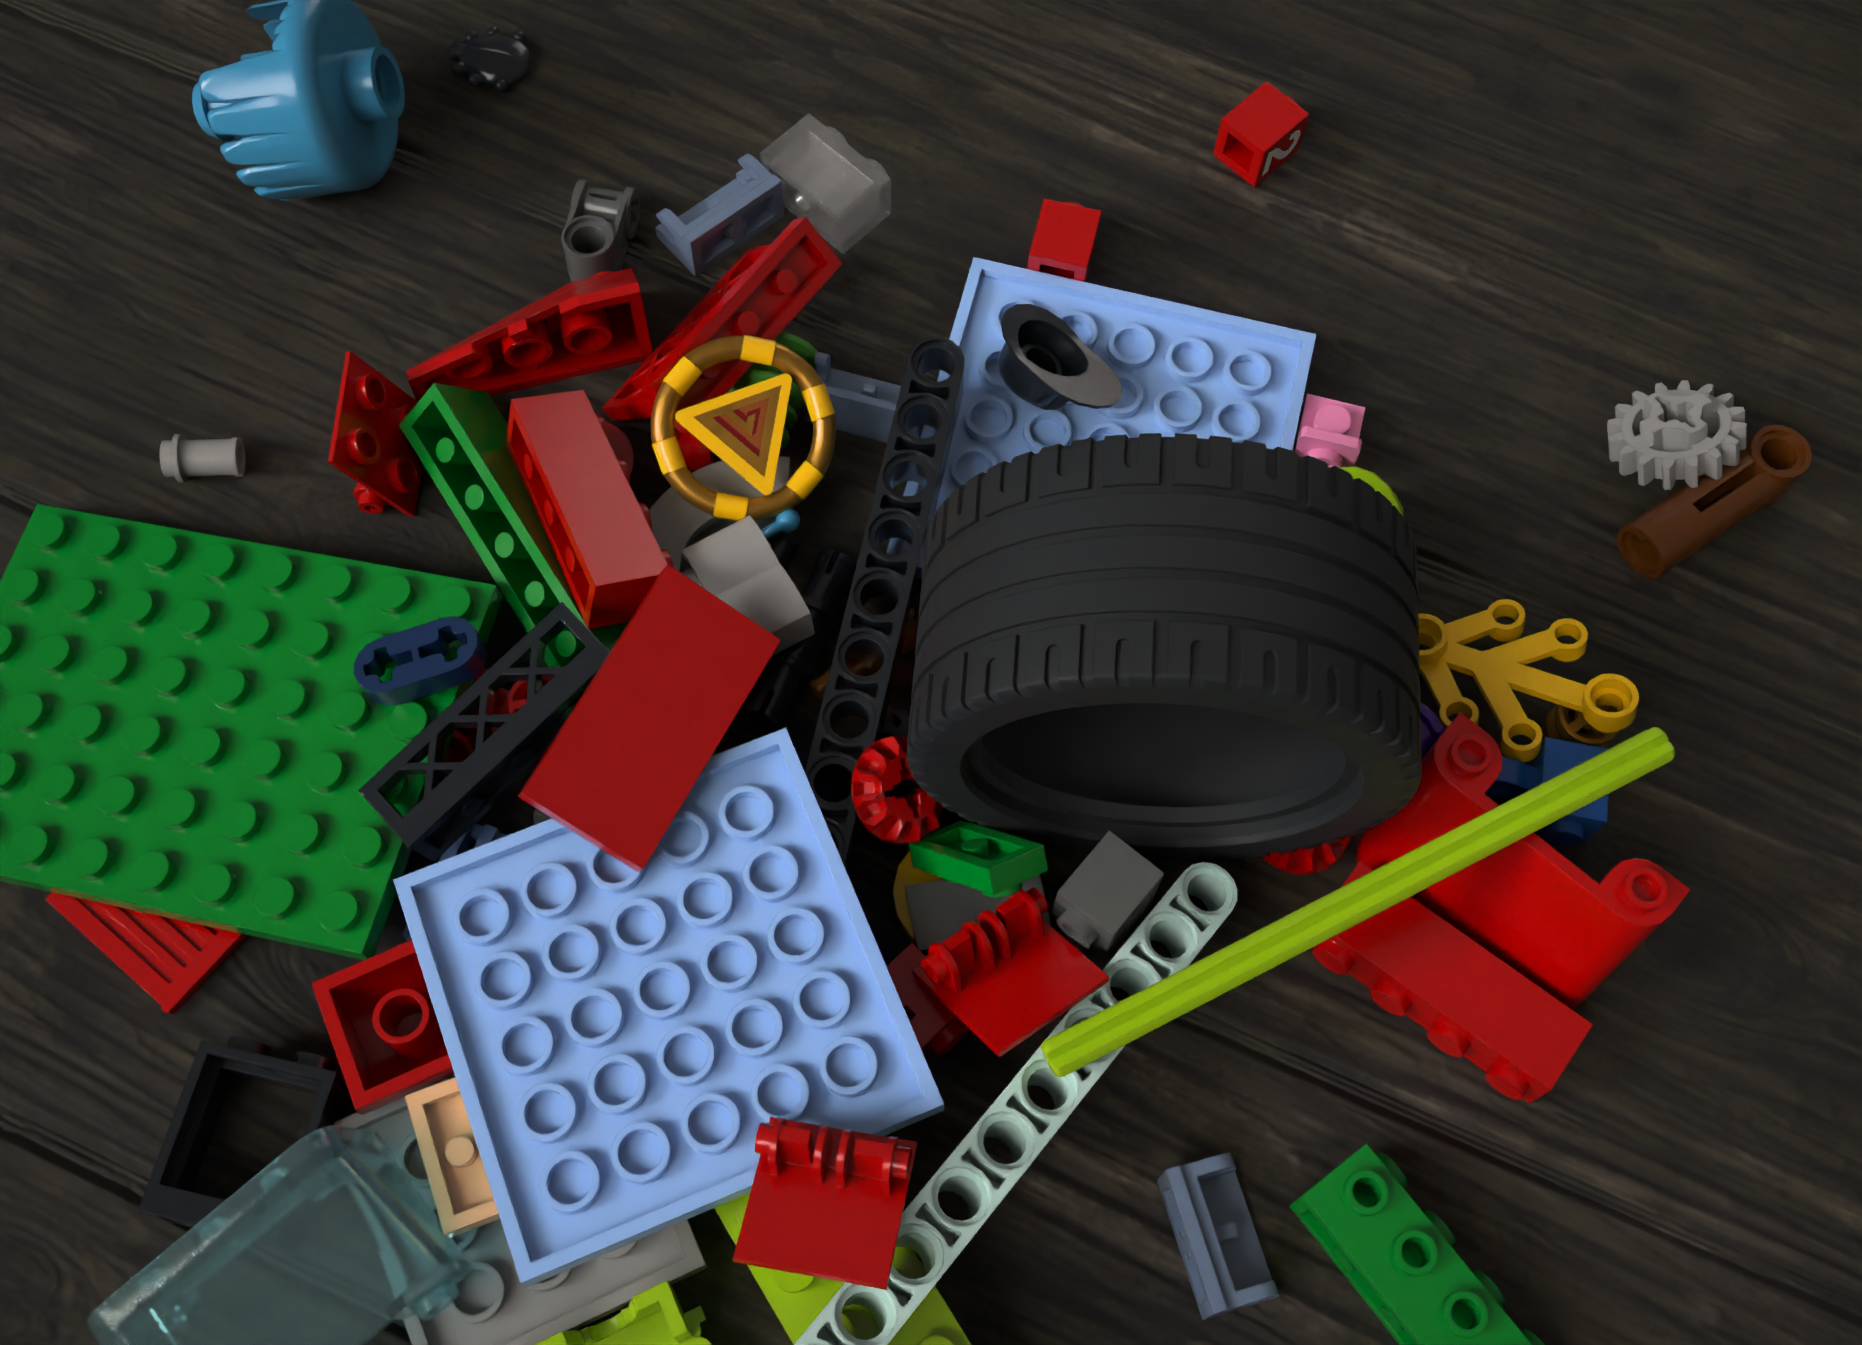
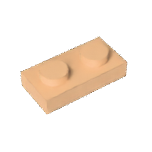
[405,1077,500,1238]

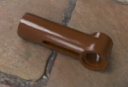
[1617,425,1812,579]

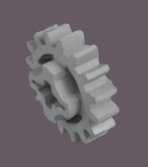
[1607,380,1747,490]

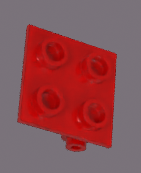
[328,351,422,517]
[912,887,1110,1057]
[733,1117,917,1290]

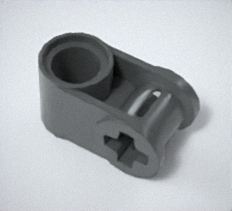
[561,179,640,282]

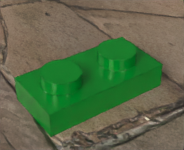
[908,820,1048,897]

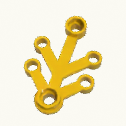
[1418,599,1639,763]

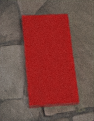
[517,564,781,872]

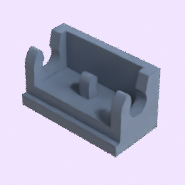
[655,153,785,277]
[803,352,934,443]
[1157,1152,1280,1320]

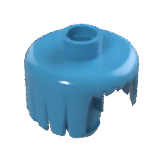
[192,0,405,201]

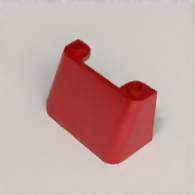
[1356,712,1690,1010]

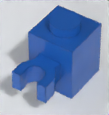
[1485,737,1608,846]

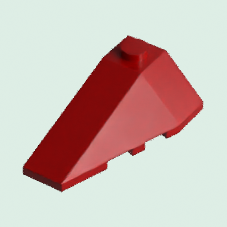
[406,268,653,401]

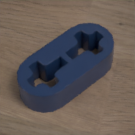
[354,616,487,706]

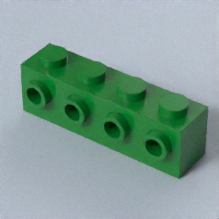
[1289,1143,1545,1345]

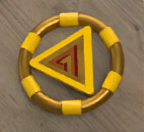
[651,335,836,521]

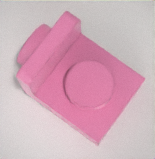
[1293,394,1365,468]

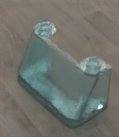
[87,1125,474,1345]

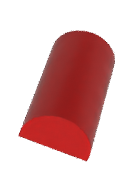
[311,940,454,1115]

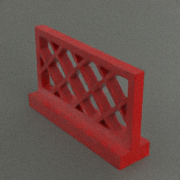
[602,217,843,433]

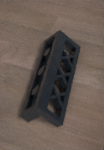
[358,602,610,862]

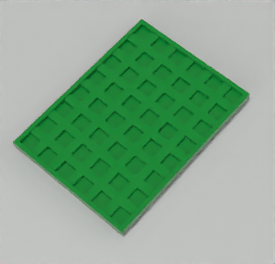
[0,504,503,960]

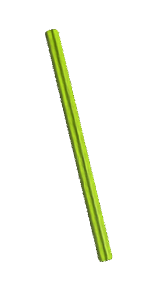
[1041,727,1675,1077]

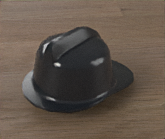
[998,304,1123,410]

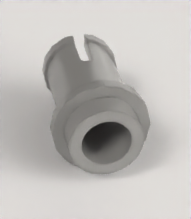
[160,434,246,483]

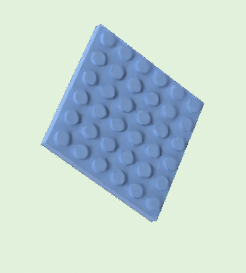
[886,257,1316,579]
[393,728,945,1287]

